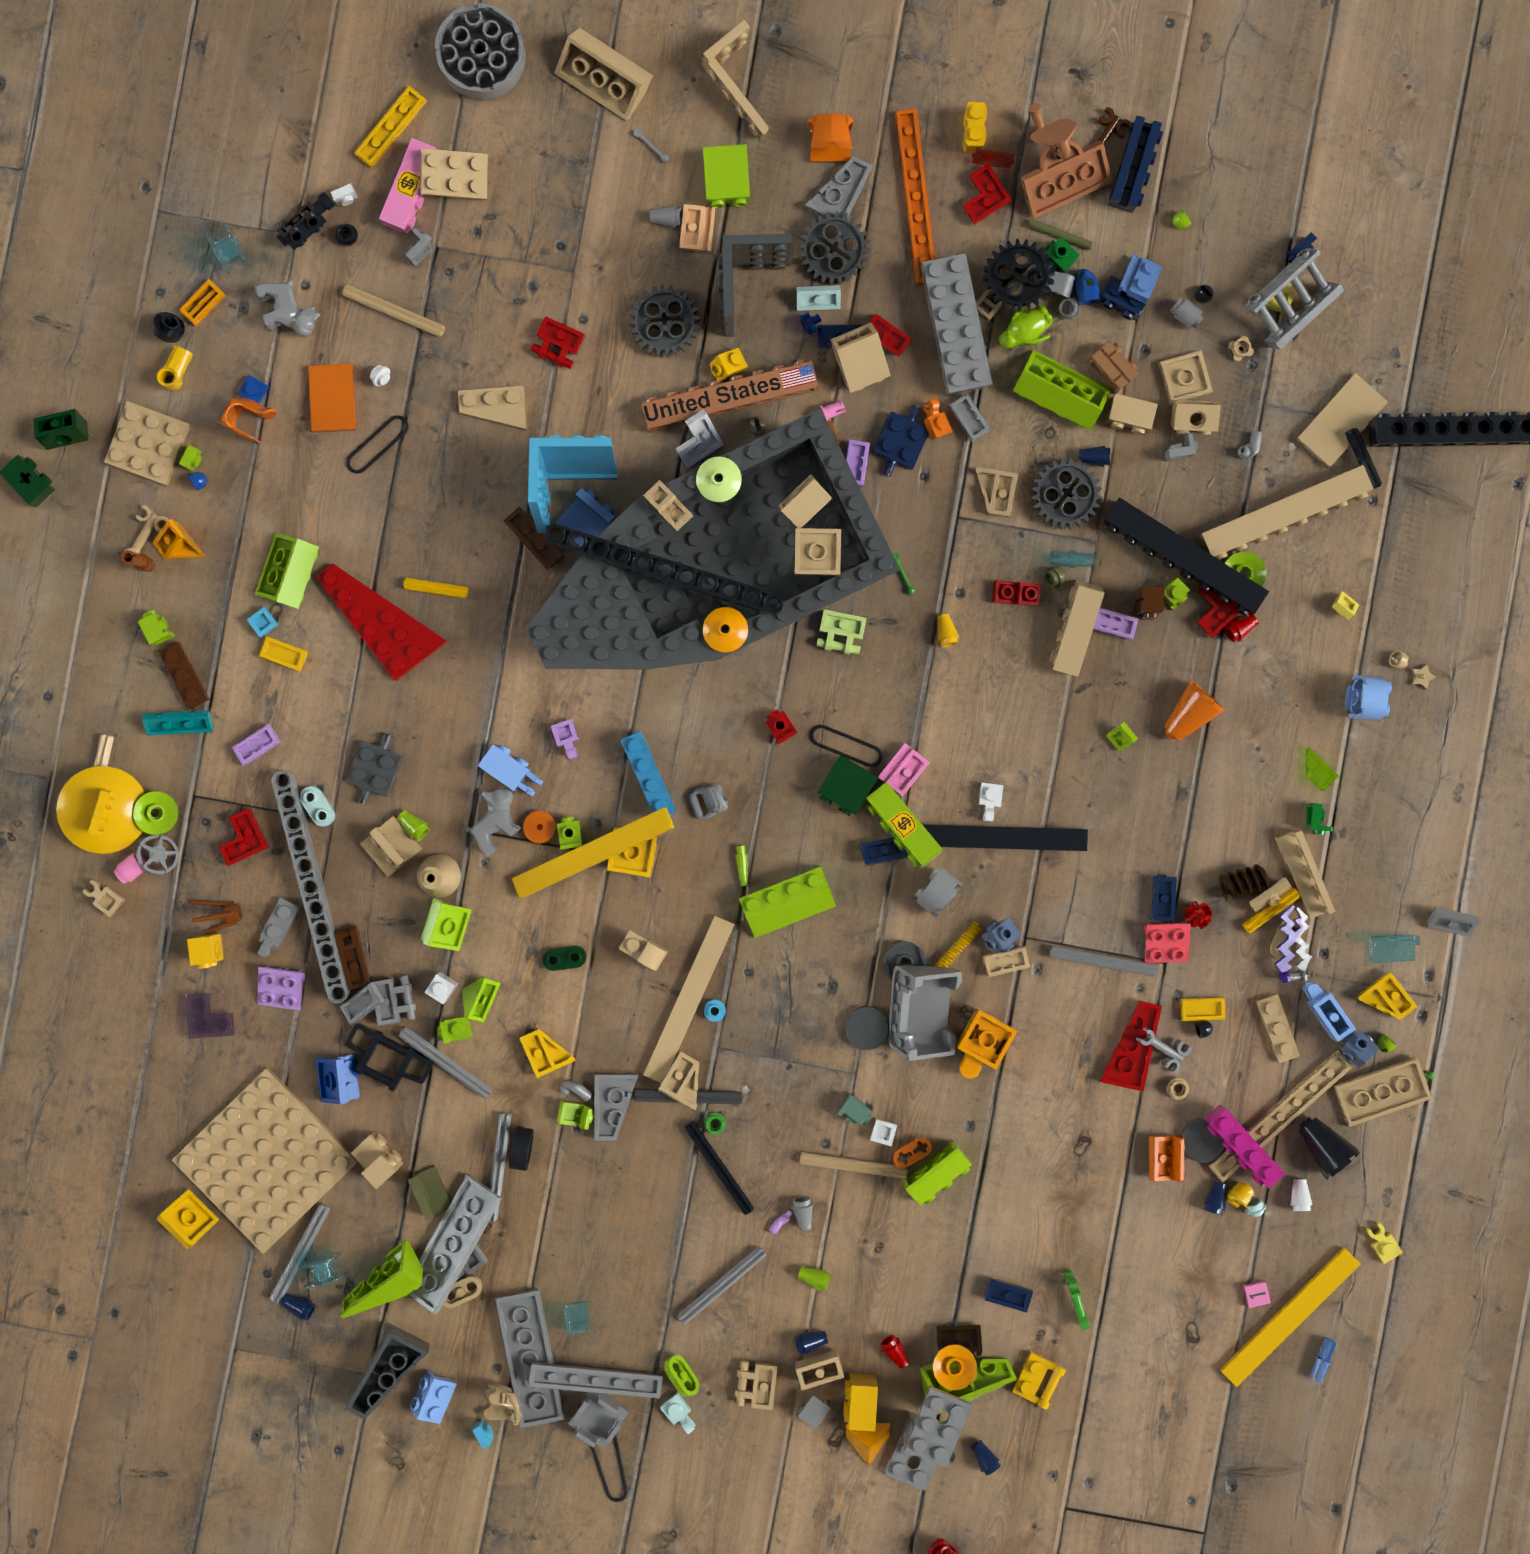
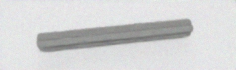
[1049,946,1157,976]
[399,1027,492,1099]
[489,1112,511,1221]
[270,1203,330,1304]
[678,1246,766,1325]

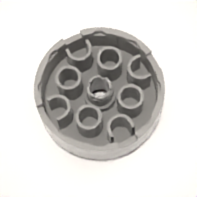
[435,3,526,100]

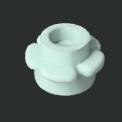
[1245,1197,1266,1217]

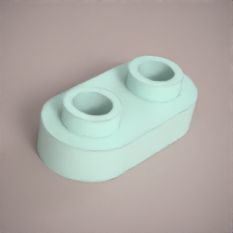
[300,786,335,826]

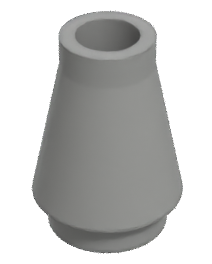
[650,206,683,228]
[791,1196,813,1231]

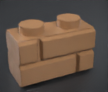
[1087,341,1139,394]

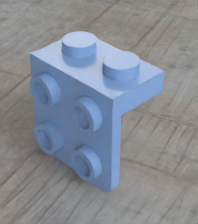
[556,488,615,547]

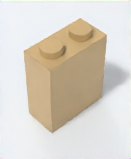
[831,323,891,393]

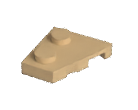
[976,467,1018,518]
[658,1051,699,1111]

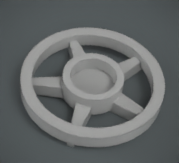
[136,835,179,875]

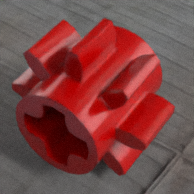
[1185,901,1212,930]

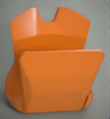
[808,113,854,162]
[220,398,277,444]

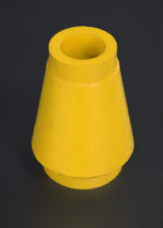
[936,614,959,648]

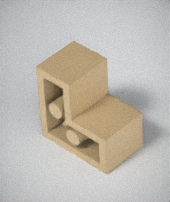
[351,1132,403,1190]

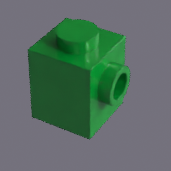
[1044,237,1080,273]

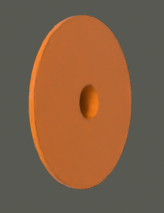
[523,811,556,844]

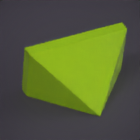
[462,977,501,1023]

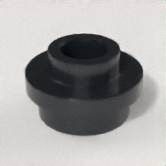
[336,224,358,246]

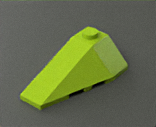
[340,1240,423,1318]

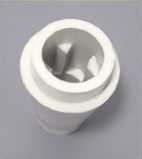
[1290,1179,1313,1211]

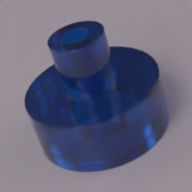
[799,312,822,335]

